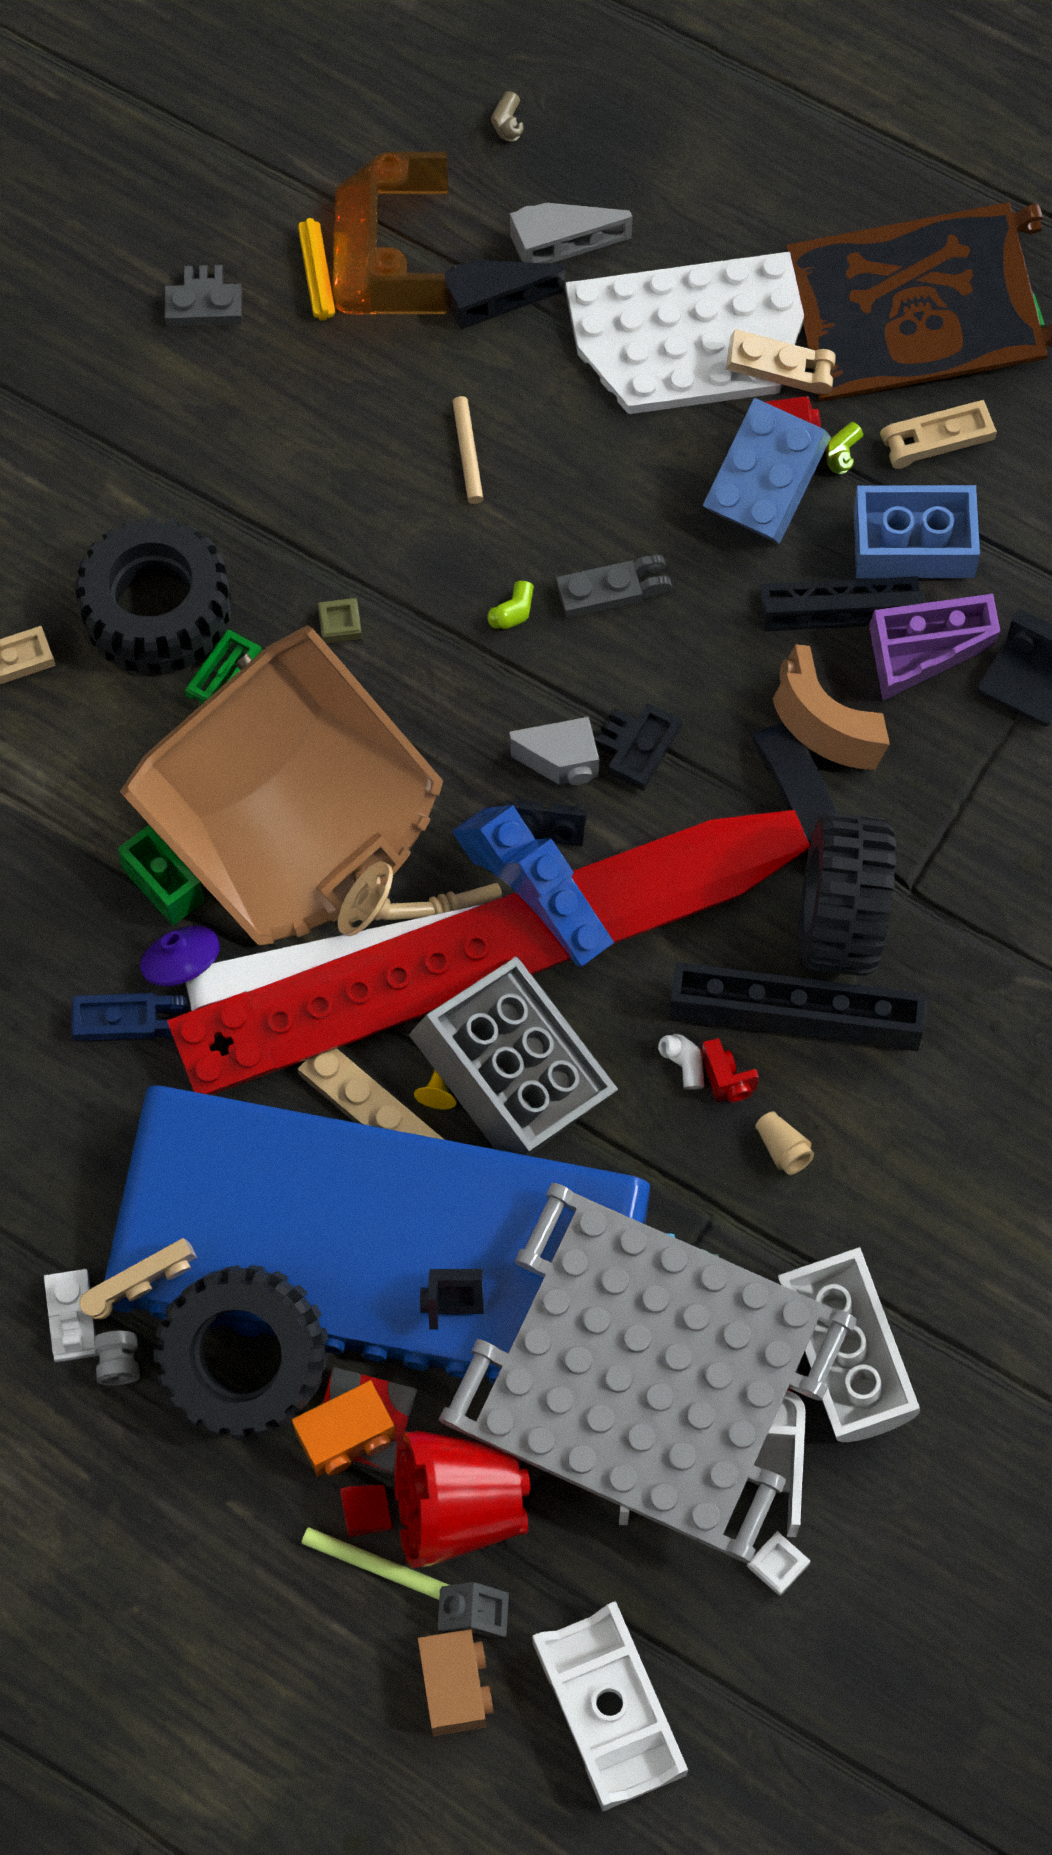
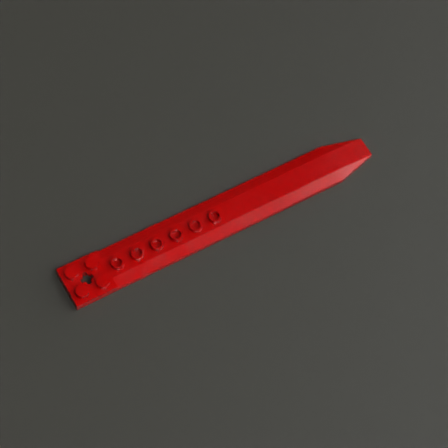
[167,810,810,1095]

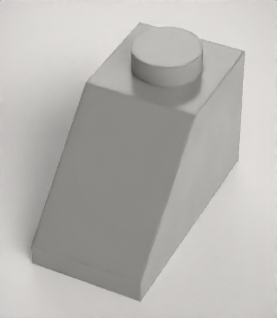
[509,717,599,785]

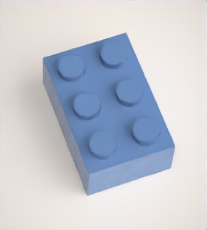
[703,398,831,544]
[853,485,980,578]

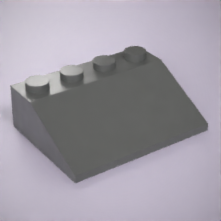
[409,956,618,1156]

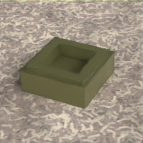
[318,598,362,643]

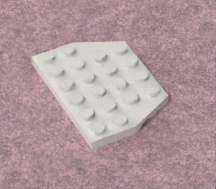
[565,252,804,414]

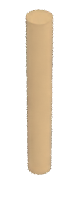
[452,396,483,504]

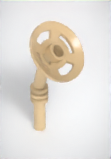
[338,861,502,936]

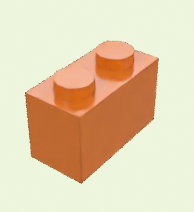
[292,1380,396,1477]

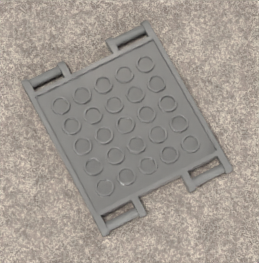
[438,1183,857,1563]

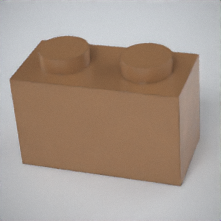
[418,1629,494,1736]

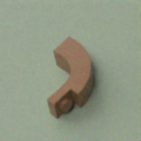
[773,644,890,770]

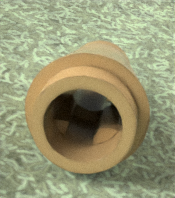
[755,1111,814,1175]

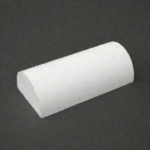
[778,1247,920,1442]

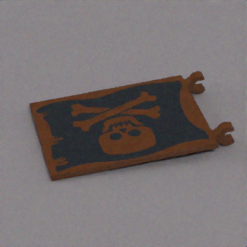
[786,202,1052,402]

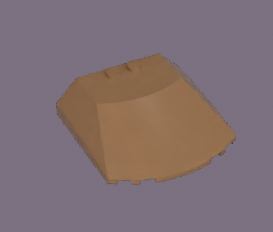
[120,625,443,945]

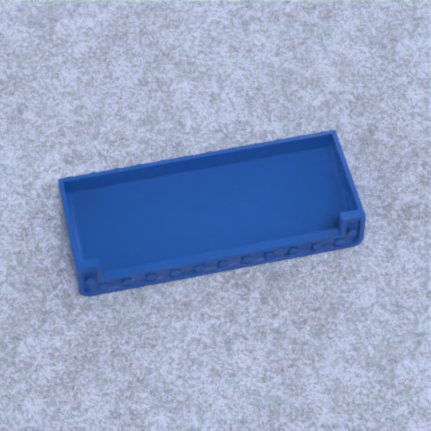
[104,1086,650,1384]

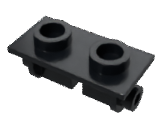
[504,797,588,846]

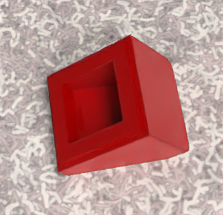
[340,1485,392,1538]

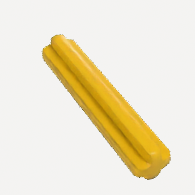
[298,218,335,321]

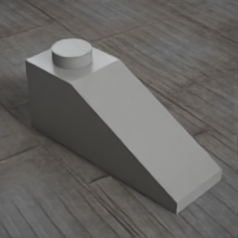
[510,203,633,263]

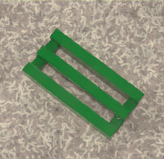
[185,629,262,705]

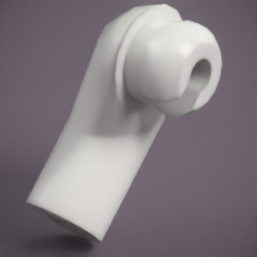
[658,1034,704,1090]

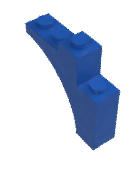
[451,805,614,966]

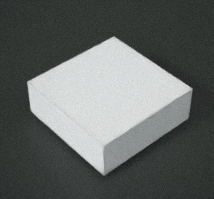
[747,1531,810,1596]

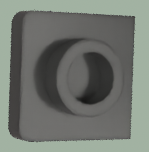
[438,1582,509,1639]

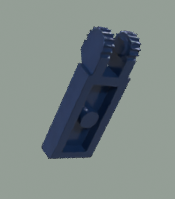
[71,993,190,1041]

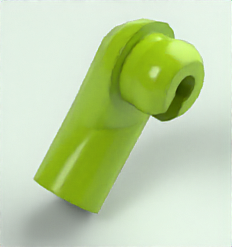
[825,422,863,474]
[487,581,534,629]

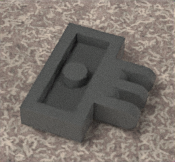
[165,265,242,327]

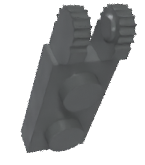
[556,554,672,618]

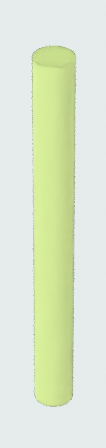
[302,1527,449,1600]

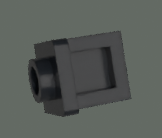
[420,1269,484,1330]

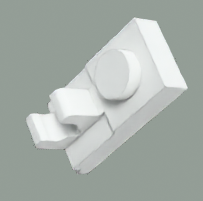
[44,1269,98,1362]

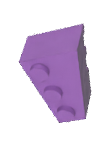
[869,594,1000,701]

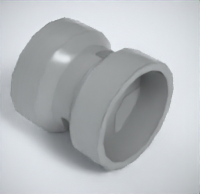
[94,1330,140,1386]

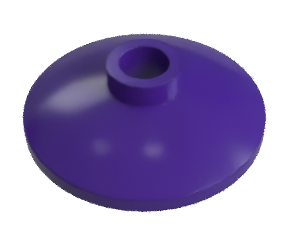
[140,926,220,986]

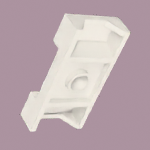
[532,1601,688,1811]

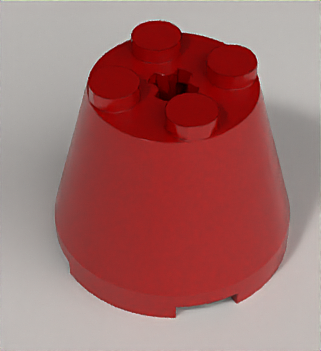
[394,1431,530,1568]

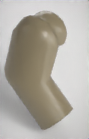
[491,91,523,142]

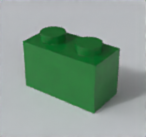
[117,825,205,926]

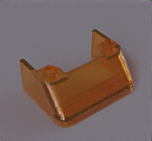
[332,152,449,314]

